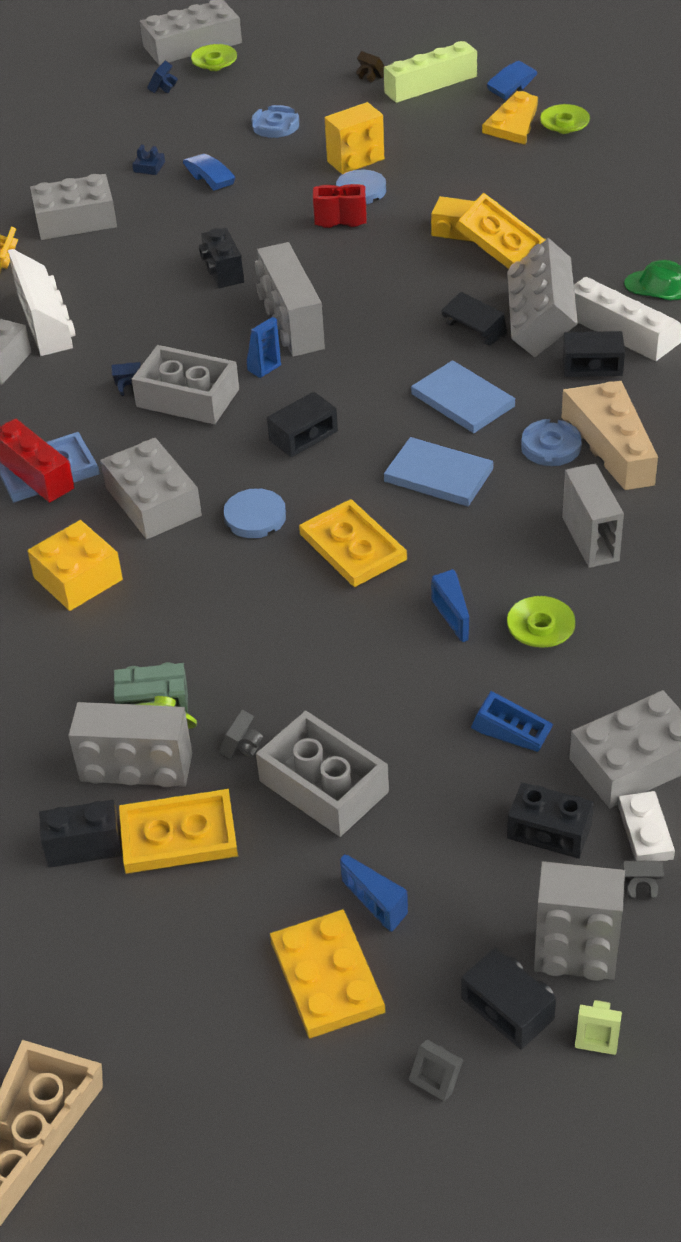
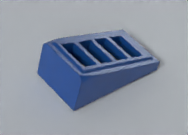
[247,317,281,378]
[431,569,469,642]
[471,691,554,752]
[340,854,408,932]

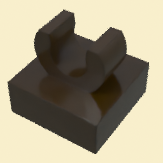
[356,51,385,83]

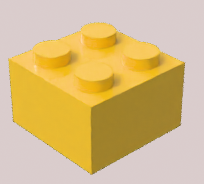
[324,102,385,174]
[27,520,123,611]

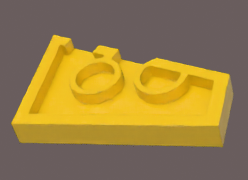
[482,91,538,145]

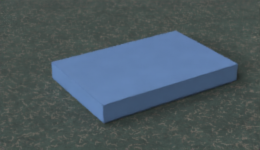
[411,360,515,433]
[0,432,100,503]
[384,437,493,507]

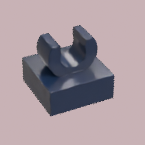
[147,60,178,93]
[132,144,165,175]
[111,362,141,396]

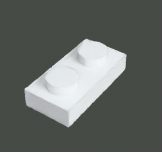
[618,791,675,861]

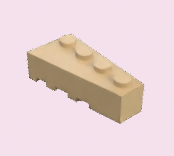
[561,381,658,490]
[0,1040,103,1226]

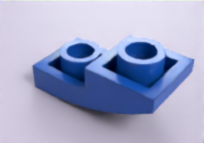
[487,61,537,101]
[183,153,236,191]

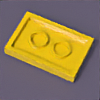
[455,192,545,269]
[299,499,407,587]
[119,789,238,874]
[270,909,385,1039]

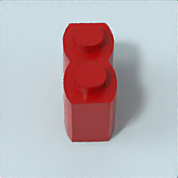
[313,184,367,228]

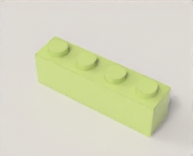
[384,41,477,103]

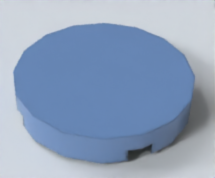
[251,105,299,138]
[336,169,386,205]
[521,419,582,466]
[224,488,286,539]

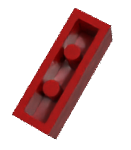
[0,418,75,503]

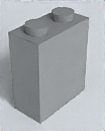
[562,463,624,568]

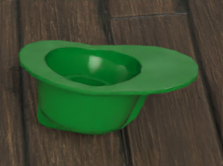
[624,259,681,300]

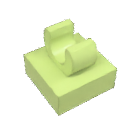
[575,1000,622,1055]

